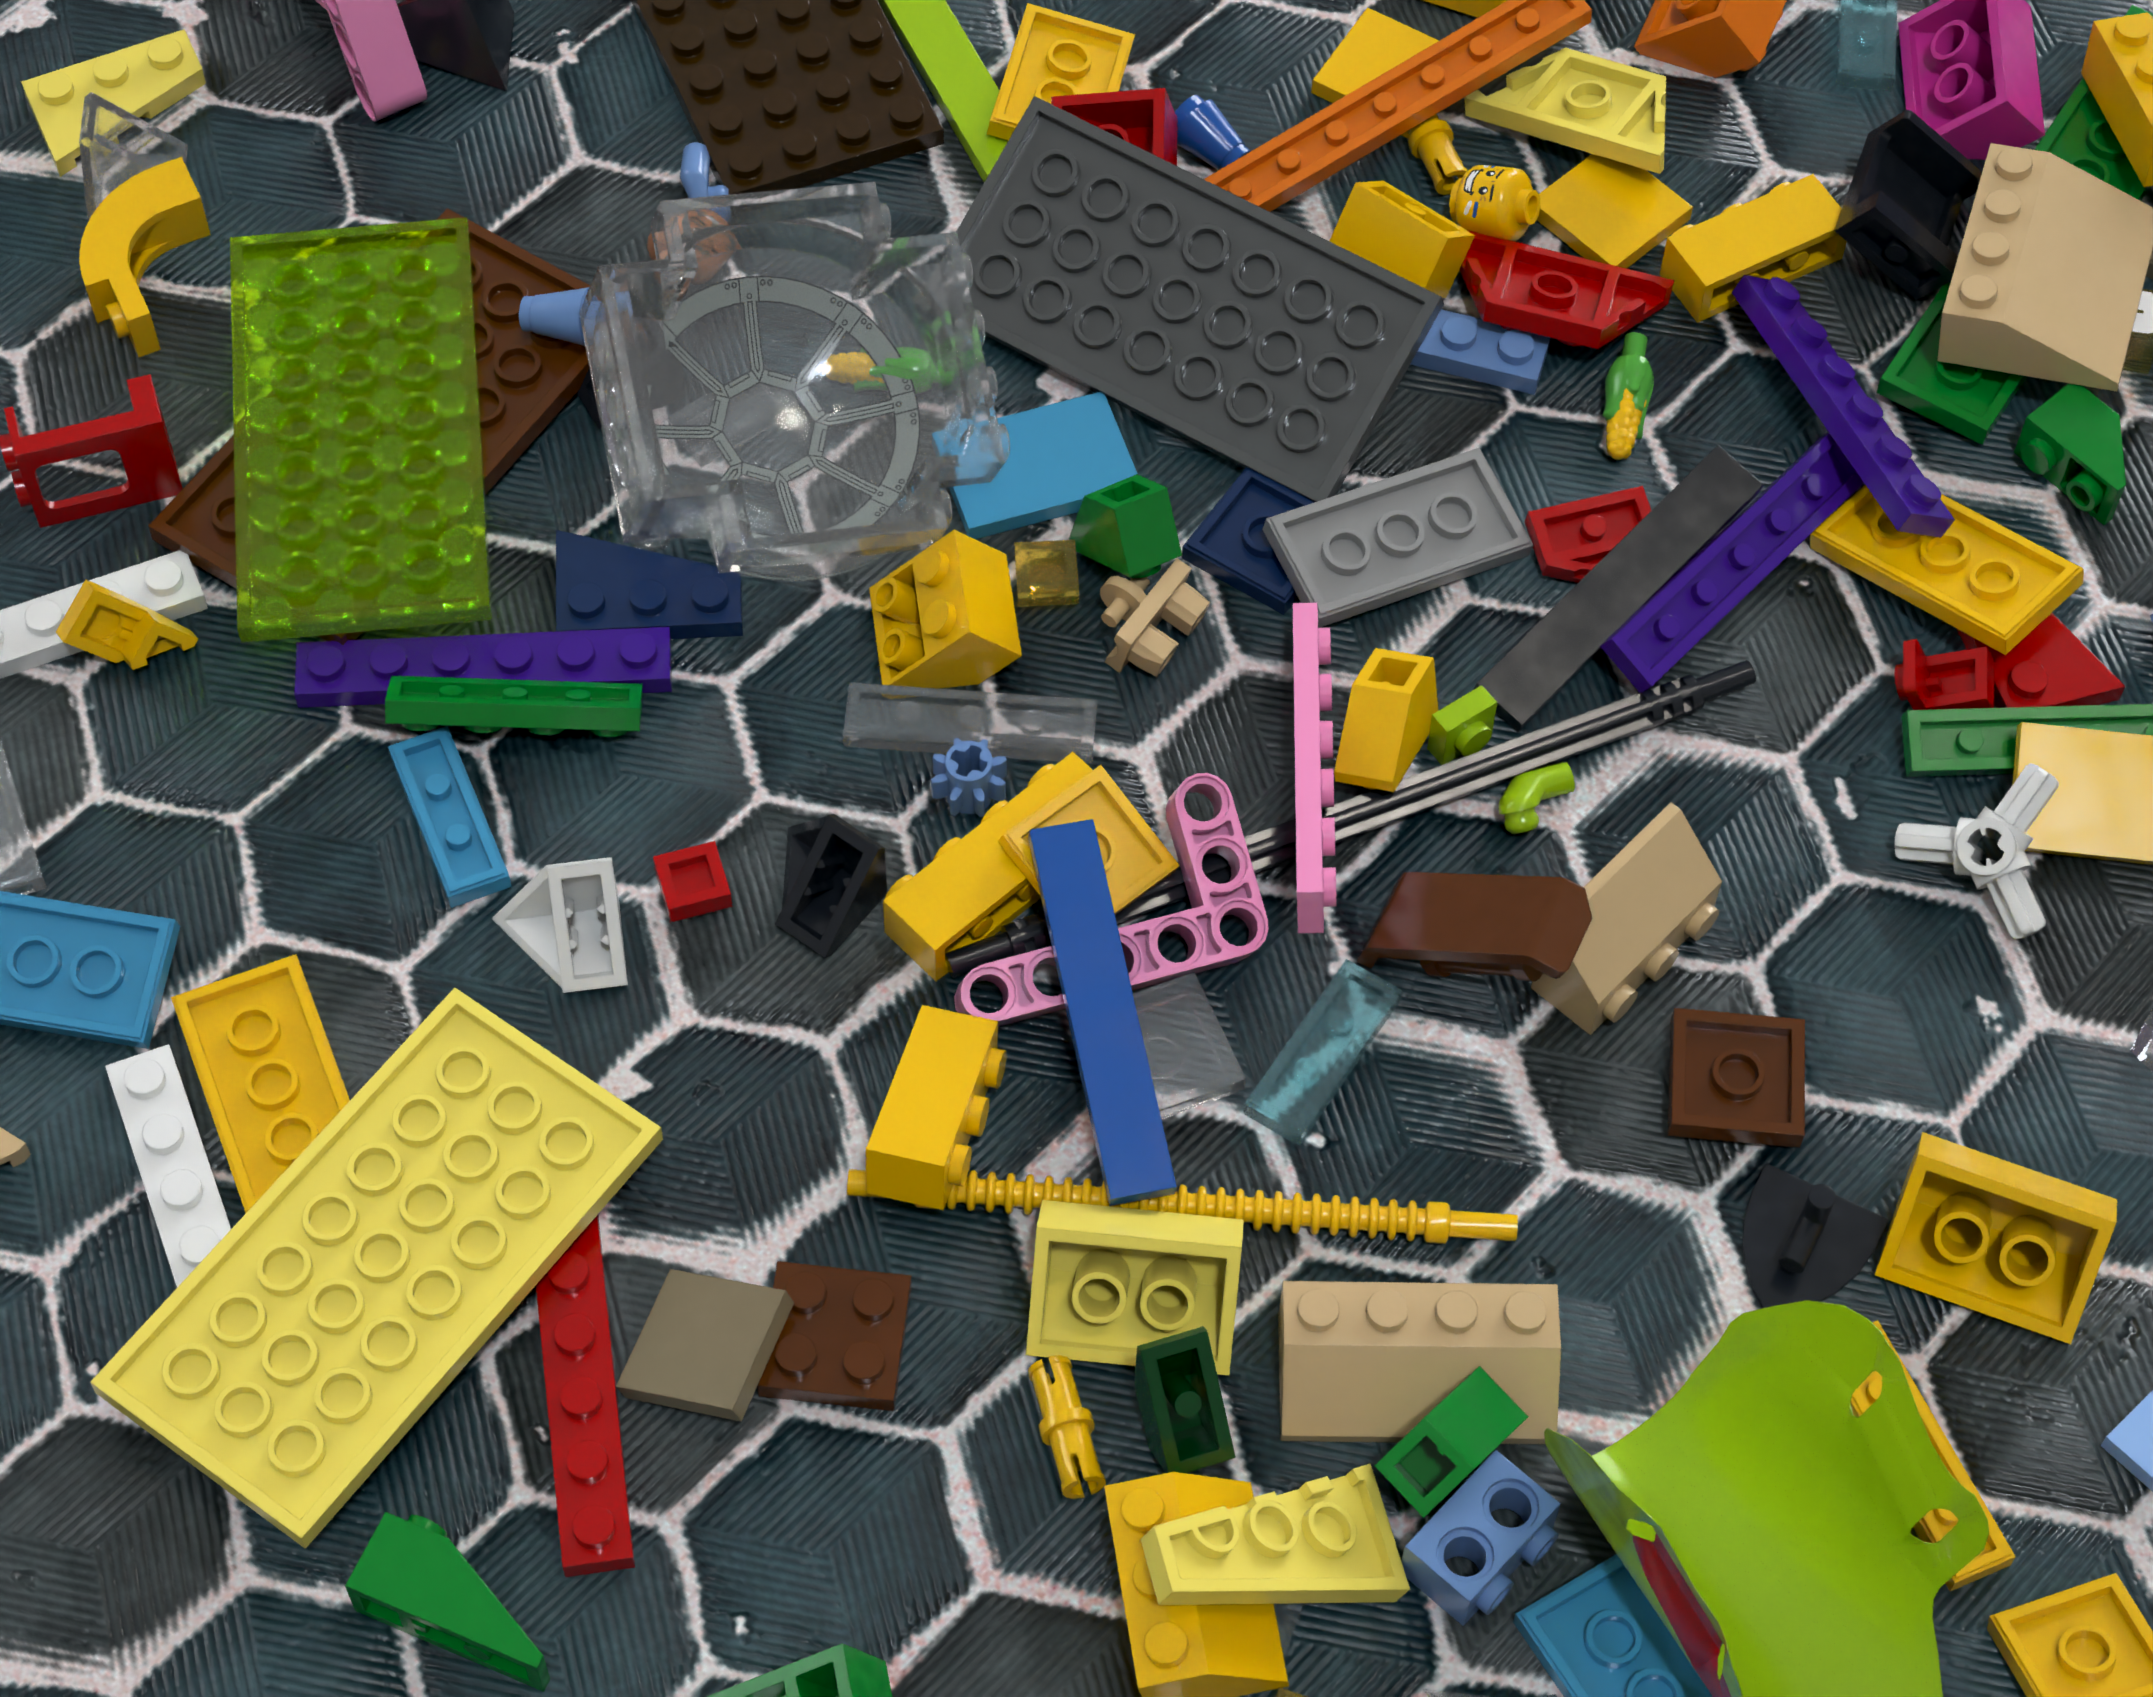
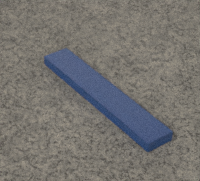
[1028,819,1177,1206]

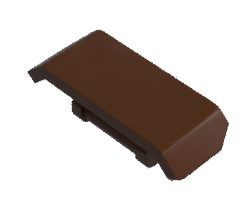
[1356,872,1592,982]

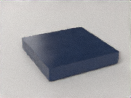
[1182,467,1314,615]

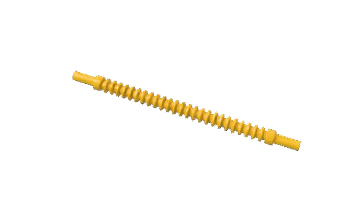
[847,1169,1518,1244]

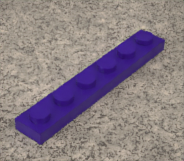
[1732,275,1955,538]
[1600,432,1864,693]
[294,627,672,708]

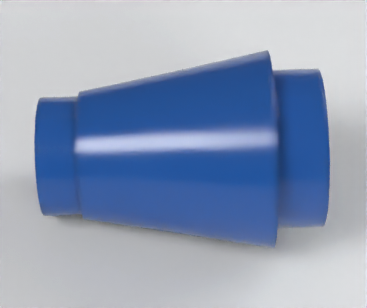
[1175,95,1251,170]

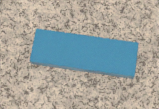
[388,726,512,908]

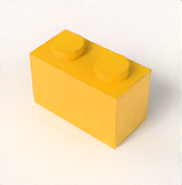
[1329,180,1475,298]

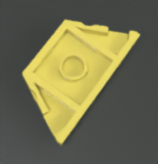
[1464,48,1666,174]

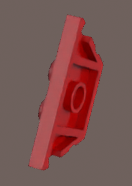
[1459,230,1675,349]

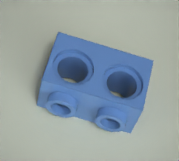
[1401,1450,1561,1626]

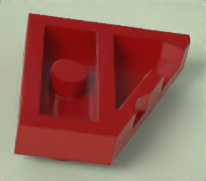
[1524,486,1652,583]

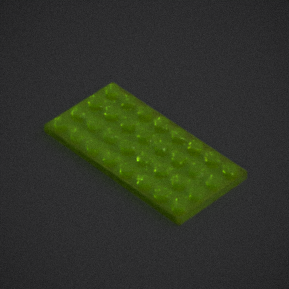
[230,217,492,643]

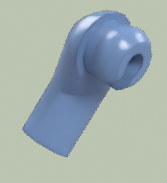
[680,142,730,215]

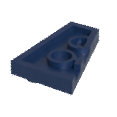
[556,530,743,639]

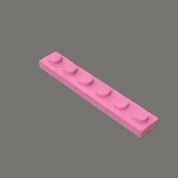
[1293,602,1337,933]

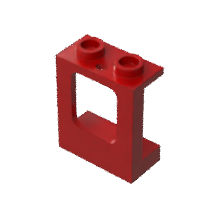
[0,374,183,528]

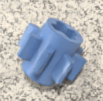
[931,738,1007,817]

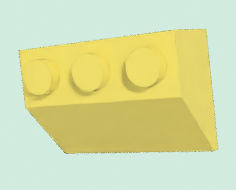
[1026,1200,1244,1376]

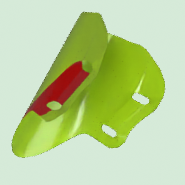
[1544,1300,1989,1697]

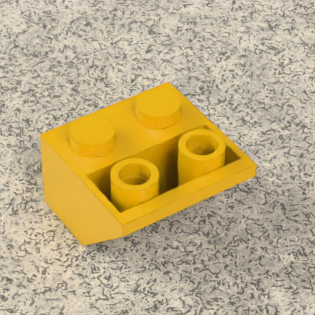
[869,529,1022,694]

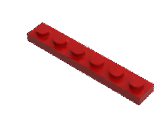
[536,1215,635,1577]

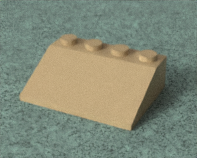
[1937,143,2153,392]

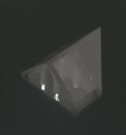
[79,92,188,221]

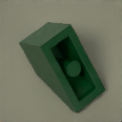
[1134,1326,1236,1473]

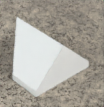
[491,857,628,993]

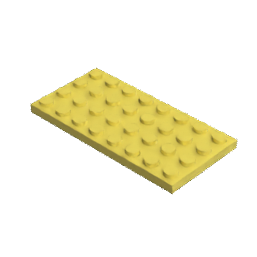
[90,987,663,1549]

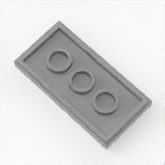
[1262,448,1534,628]

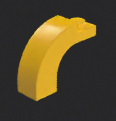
[79,157,211,358]

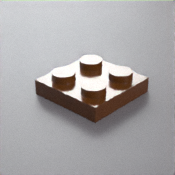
[1668,1008,1805,1148]
[757,1261,912,1411]

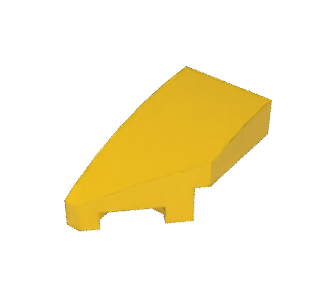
[56,579,198,670]

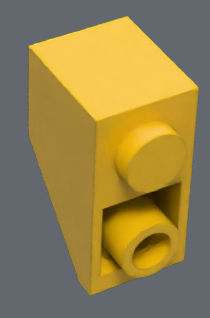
[1334,648,1439,792]

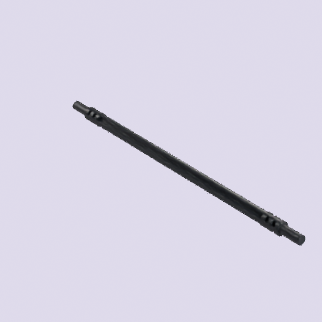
[945,660,1756,978]

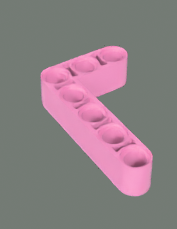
[315,0,427,122]
[954,773,1269,1027]

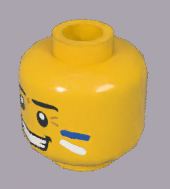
[1449,165,1540,242]

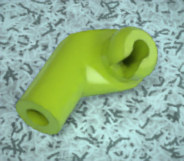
[1498,762,1575,834]

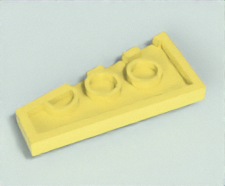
[1140,1464,1410,1605]

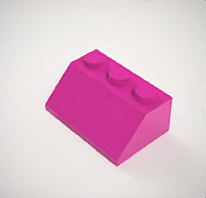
[1898,0,2045,160]

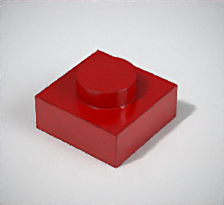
[653,841,733,923]

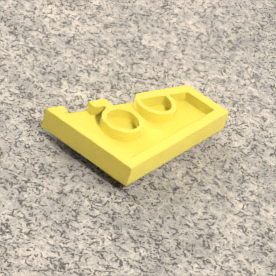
[21,29,206,177]

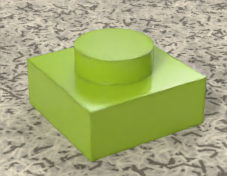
[1427,685,1497,765]

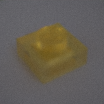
[1014,540,1079,607]

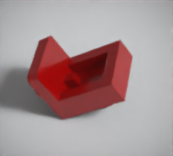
[1894,639,1994,710]

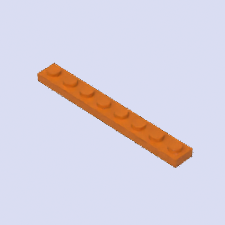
[1204,0,1592,212]

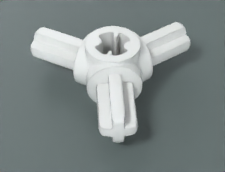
[1894,763,2059,939]

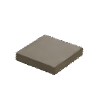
[616,1269,794,1422]

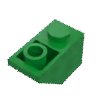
[2014,383,2126,525]
[1069,474,1182,578]
[1375,1366,1529,1518]

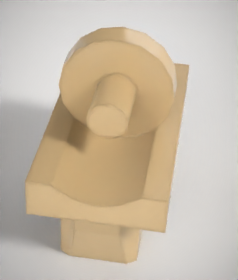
[1100,558,1210,677]

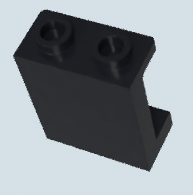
[1834,110,1982,300]

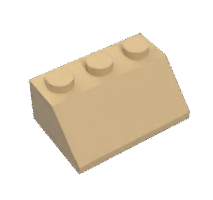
[1531,802,1722,1035]

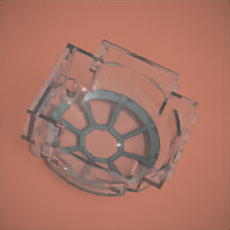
[579,182,1010,582]

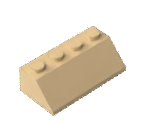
[1278,1281,1561,1444]

